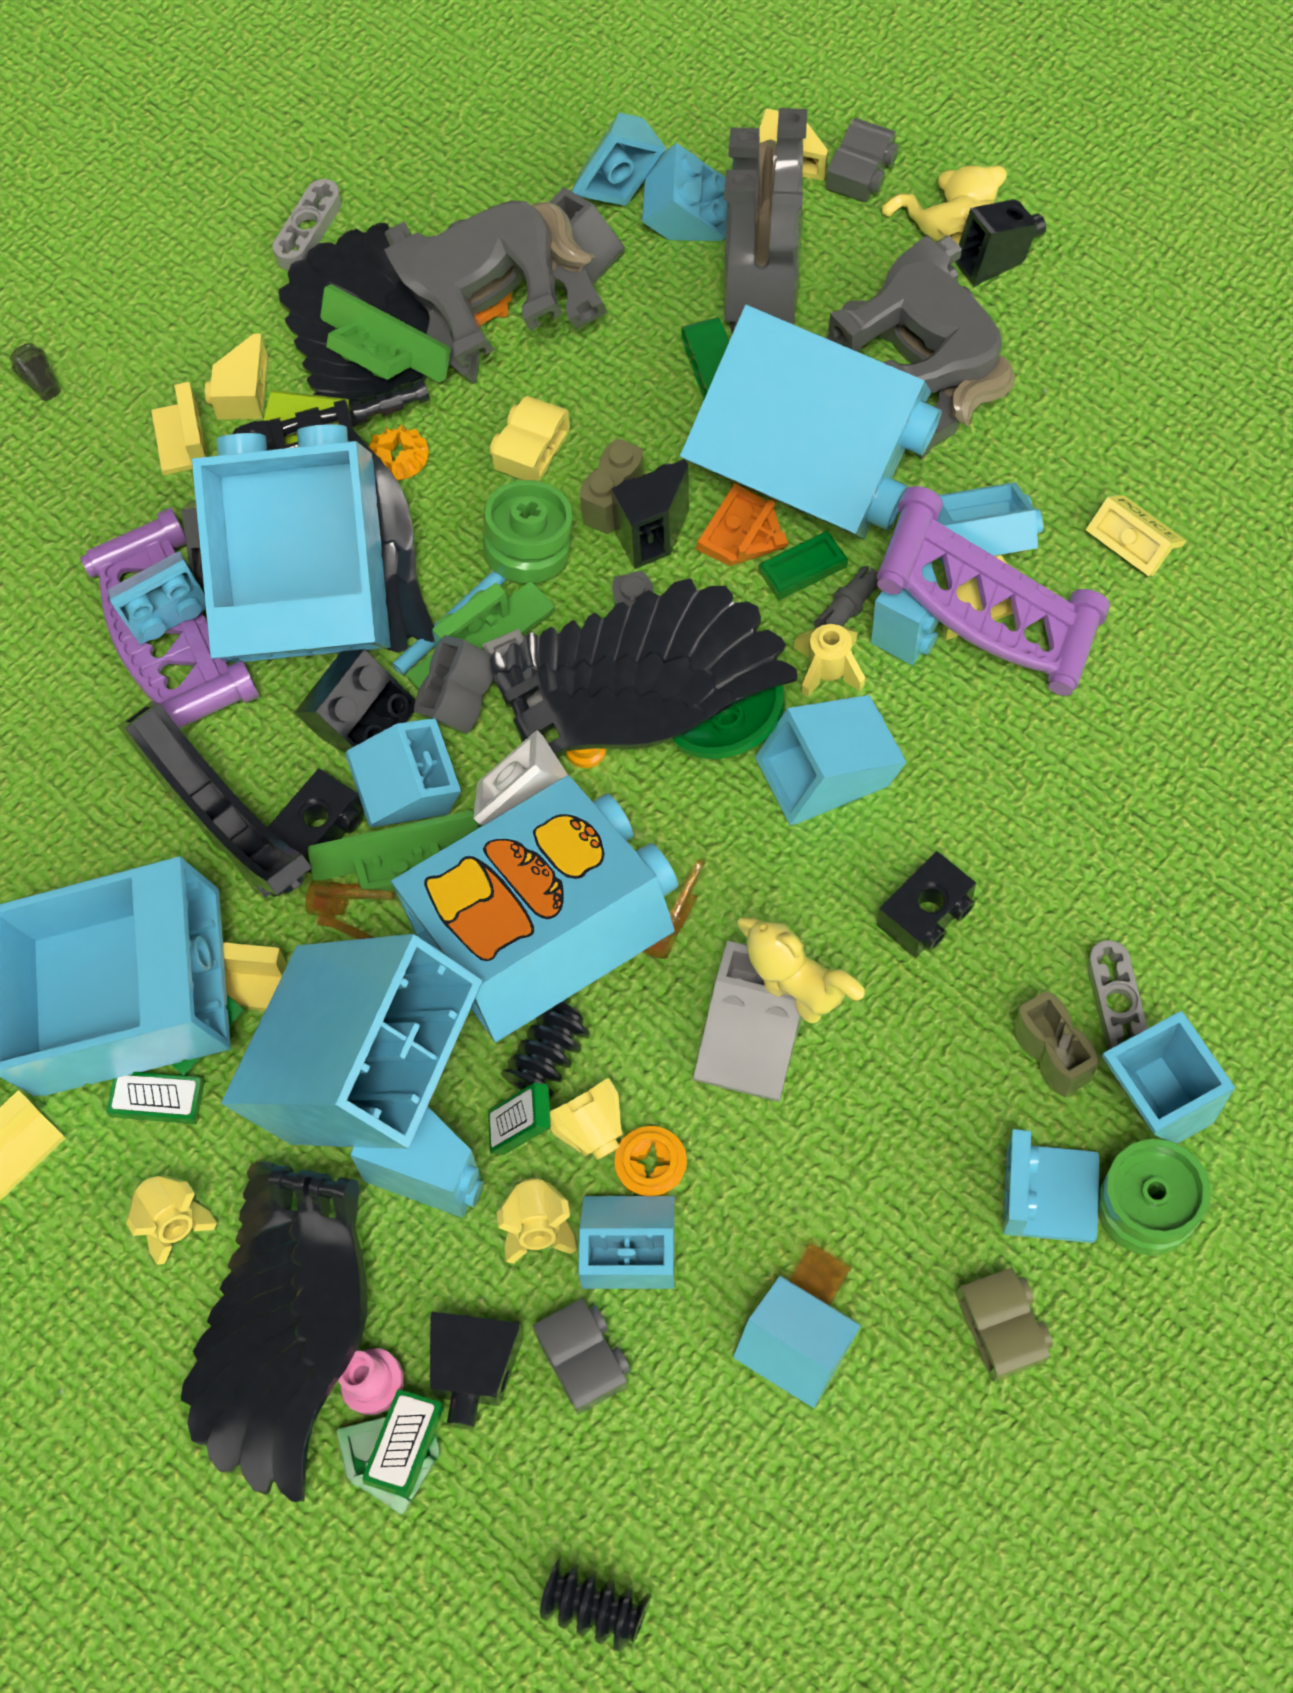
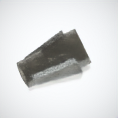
[10,343,61,401]

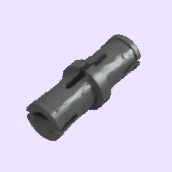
[814,566,878,628]

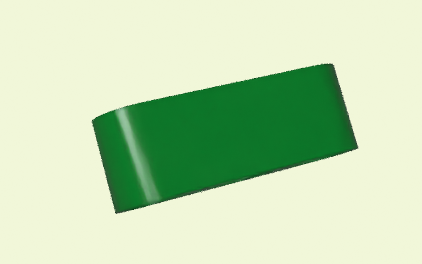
[681,317,729,400]

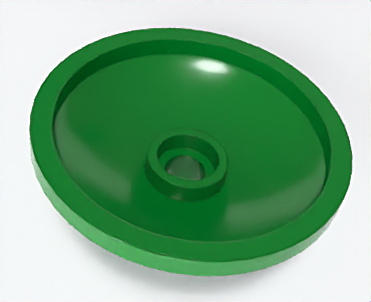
[671,685,786,759]

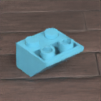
[642,143,728,241]
[107,551,206,645]
[345,718,461,828]
[579,1196,675,1289]

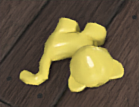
[881,165,1007,245]
[737,917,865,1023]

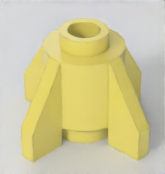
[794,624,865,697]
[550,1078,623,1160]
[126,1176,217,1265]
[497,1178,577,1264]

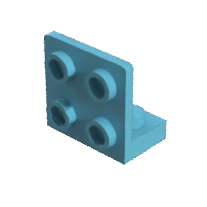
[1003,1129,1099,1243]

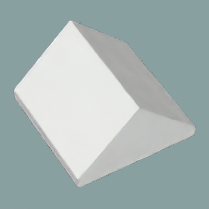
[473,730,568,825]

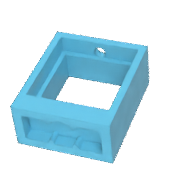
[937,482,1043,564]

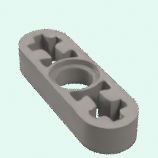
[273,179,342,270]
[1087,940,1148,1051]

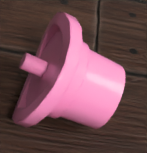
[338,1348,404,1415]

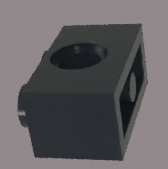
[267,768,364,874]
[877,851,976,958]

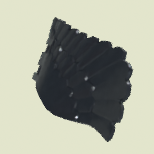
[490,578,798,759]
[180,1162,368,1502]

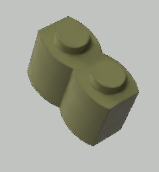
[580,438,644,534]
[1014,991,1099,1097]
[956,1268,1053,1382]

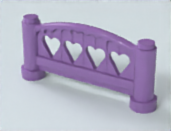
[877,486,1110,696]
[80,507,260,728]

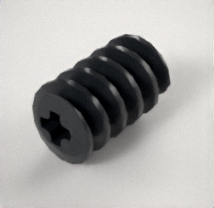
[501,1001,591,1098]
[540,1557,652,1653]

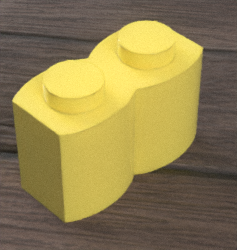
[489,396,570,481]

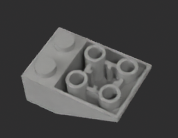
[693,941,802,1102]

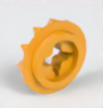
[369,424,429,480]
[614,1126,687,1196]

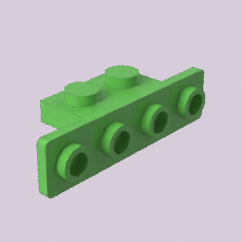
[321,284,451,382]
[407,582,555,691]
[307,810,478,902]

